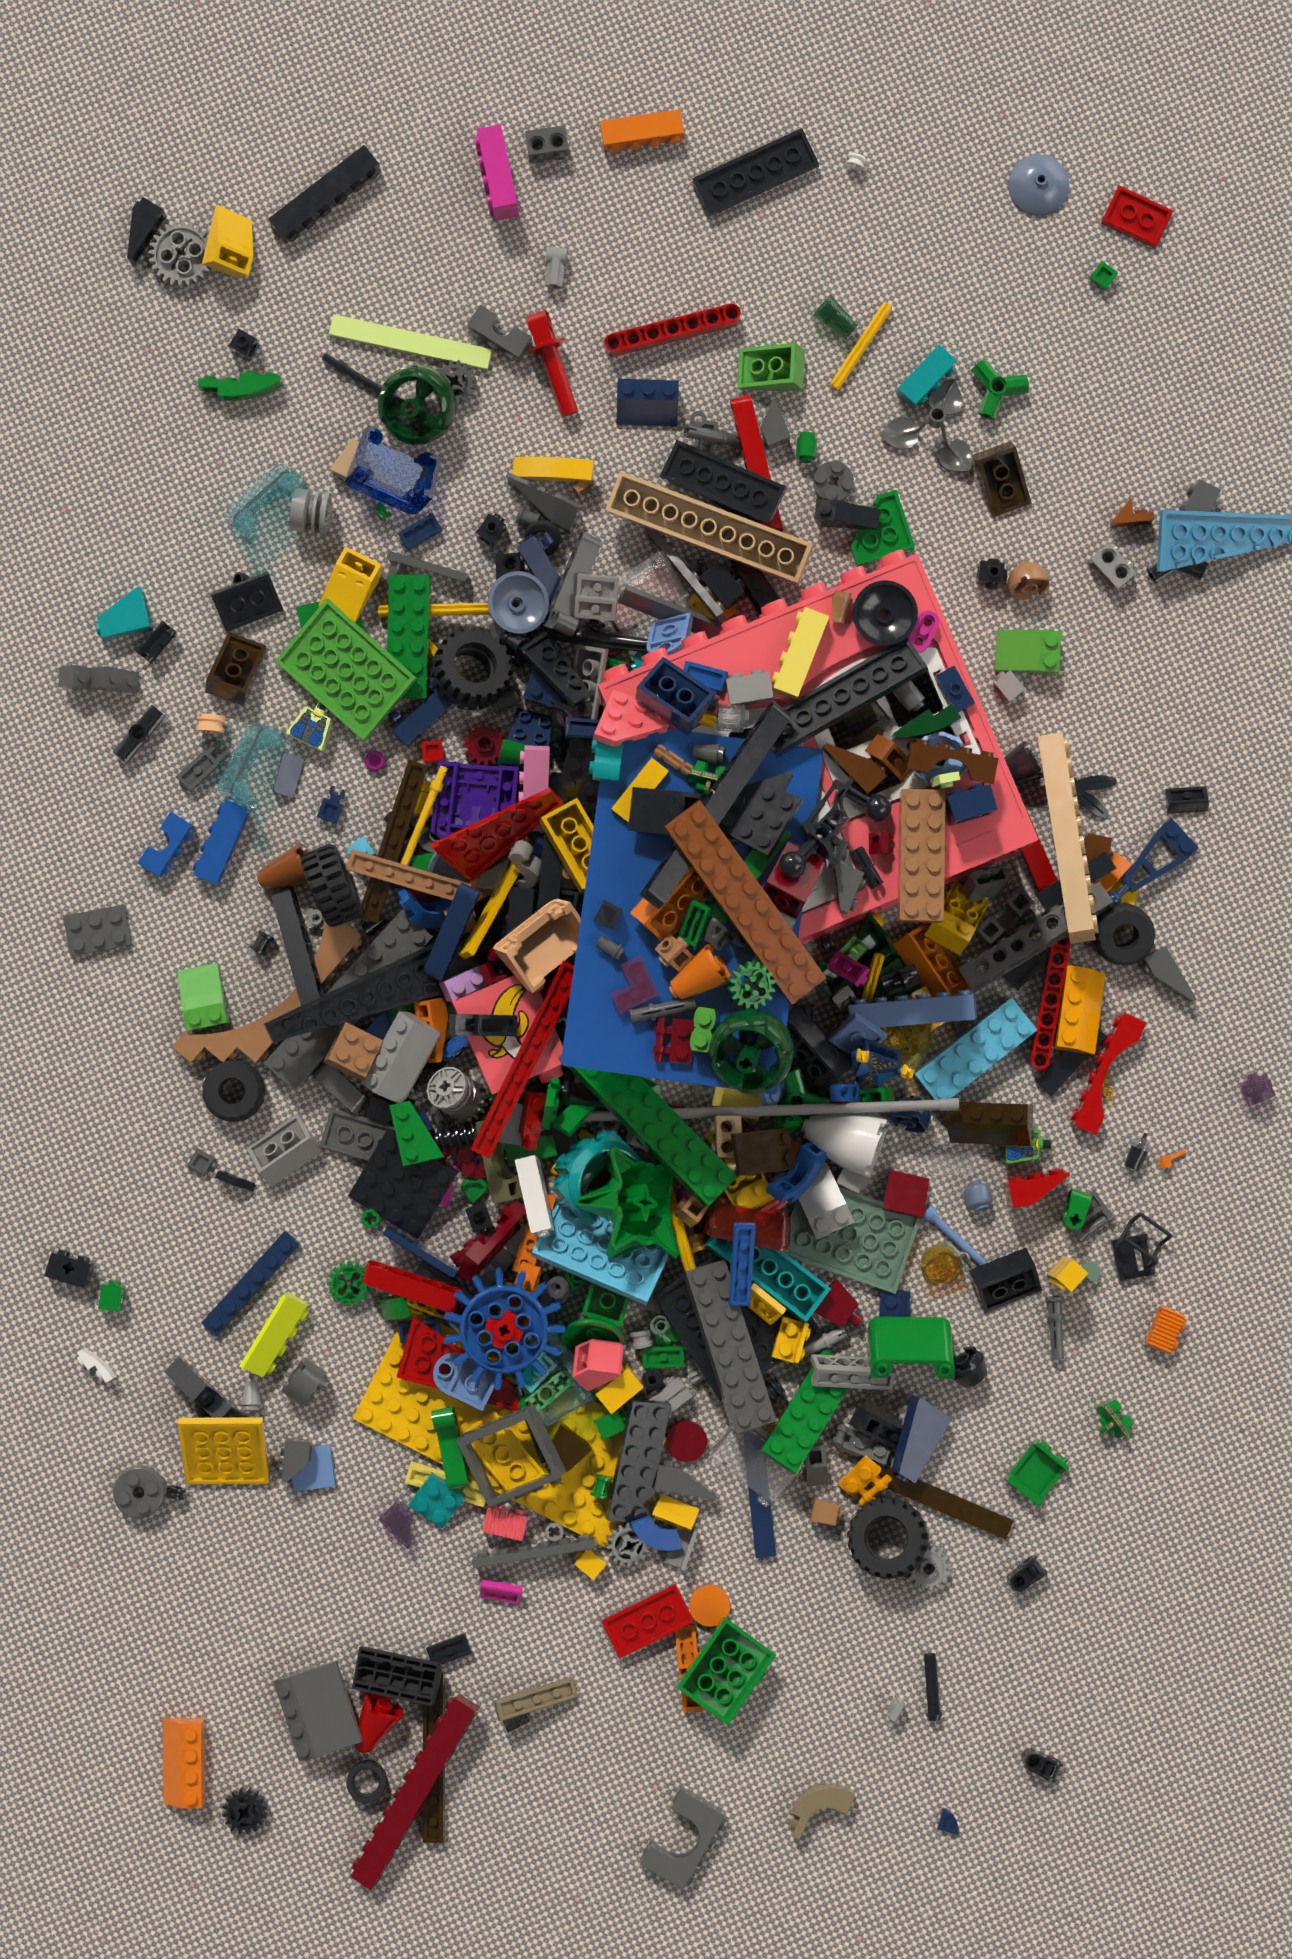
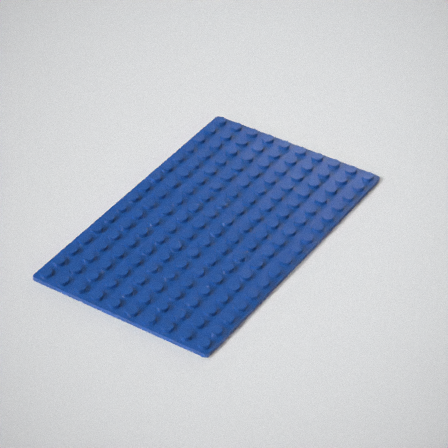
[561,729,823,1095]

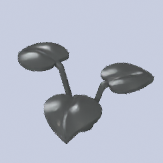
[881,379,973,472]

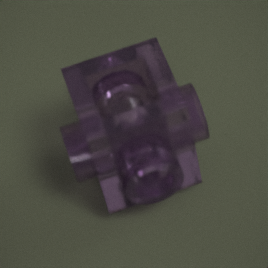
[1239,1072,1276,1106]

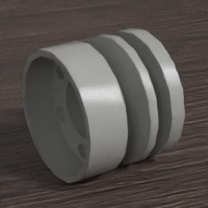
[289,488,333,536]
[427,1067,482,1119]

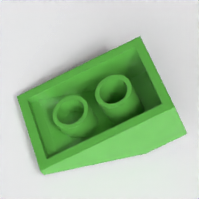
[737,343,805,392]
[994,630,1062,676]
[177,963,231,1032]

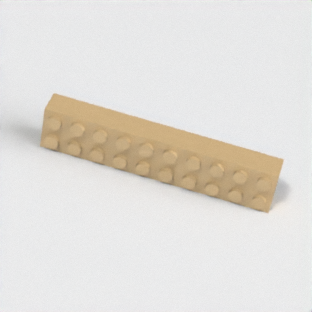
[605,471,814,585]
[1038,732,1099,944]

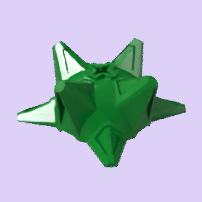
[576,1145,680,1259]

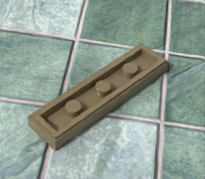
[493,1677,578,1722]

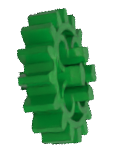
[727,961,776,1009]
[327,1261,371,1306]

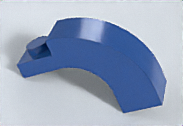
[398,887,452,928]
[766,1142,827,1203]

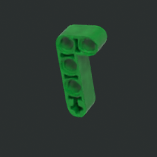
[431,1406,470,1491]

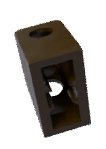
[544,1422,593,1473]

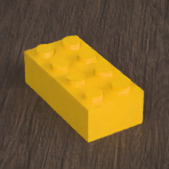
[539,798,594,894]

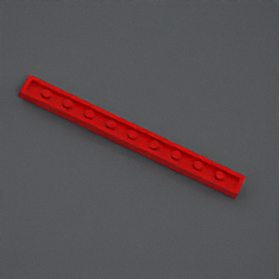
[470,960,574,1159]

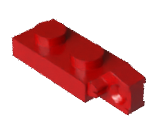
[519,1091,547,1150]

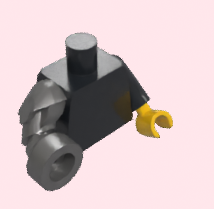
[505,1269,570,1321]

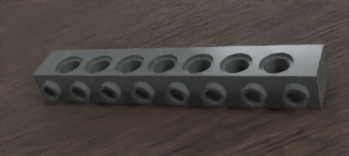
[958,882,1114,993]

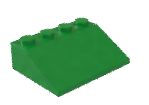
[675,1617,776,1725]

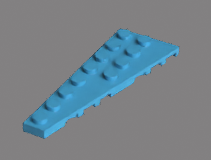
[1157,510,1292,572]

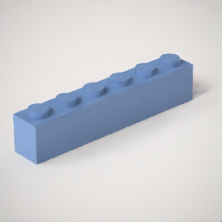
[849,990,977,1028]

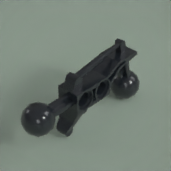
[779,778,892,879]

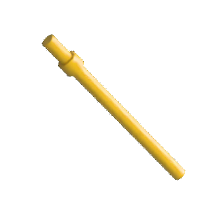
[400,765,448,866]

